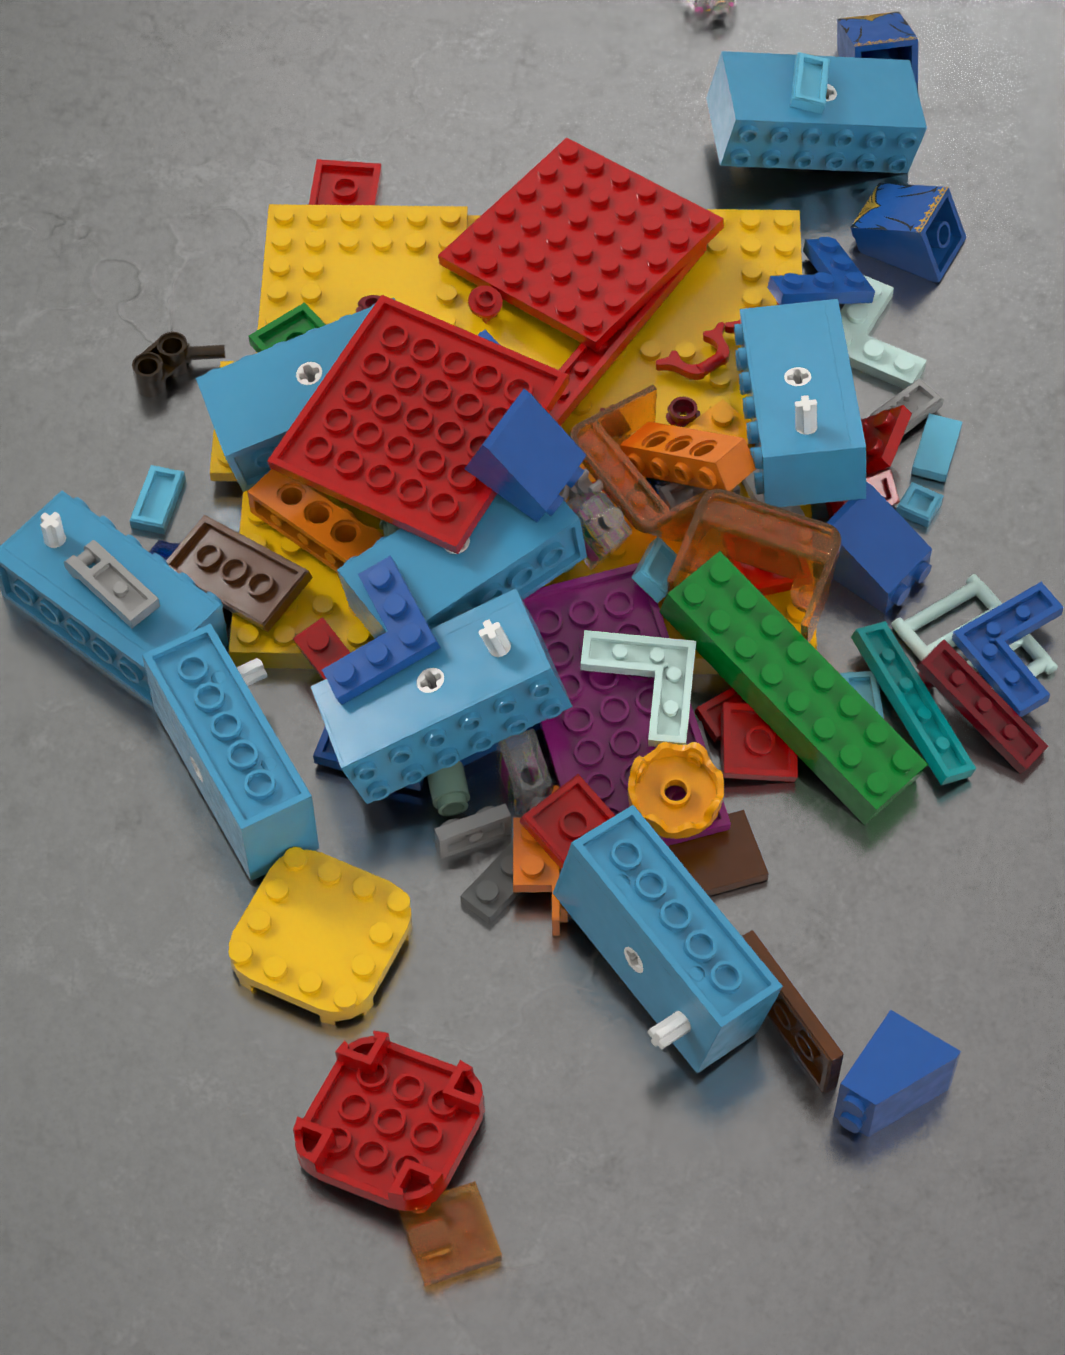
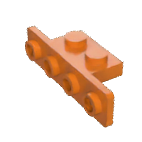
[513,785,568,936]

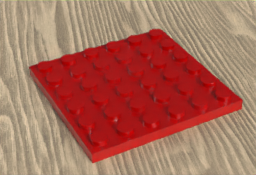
[438,137,724,351]
[267,295,570,554]

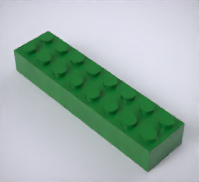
[659,551,928,825]

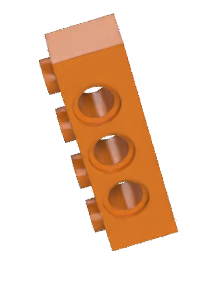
[620,421,757,493]
[247,469,384,573]

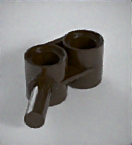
[132,332,226,398]

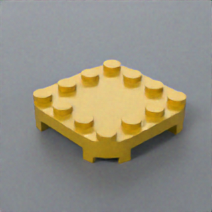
[228,847,413,1025]

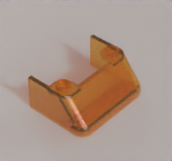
[570,385,734,542]
[667,489,841,643]

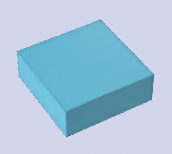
[896,482,944,528]

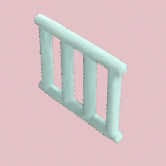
[891,574,1058,690]

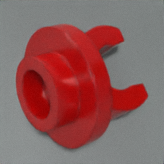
[468,285,503,323]

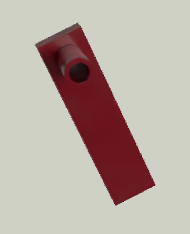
[916,639,1048,774]

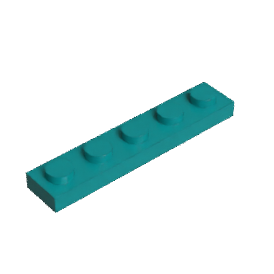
[851,621,977,785]

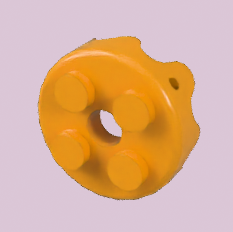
[628,742,724,839]

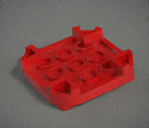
[293,1030,485,1214]

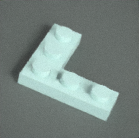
[840,275,927,389]
[580,630,696,747]

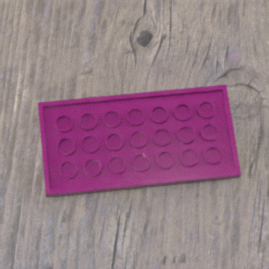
[523,563,731,846]

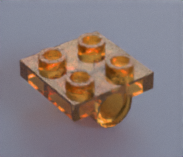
[398,1181,502,1287]

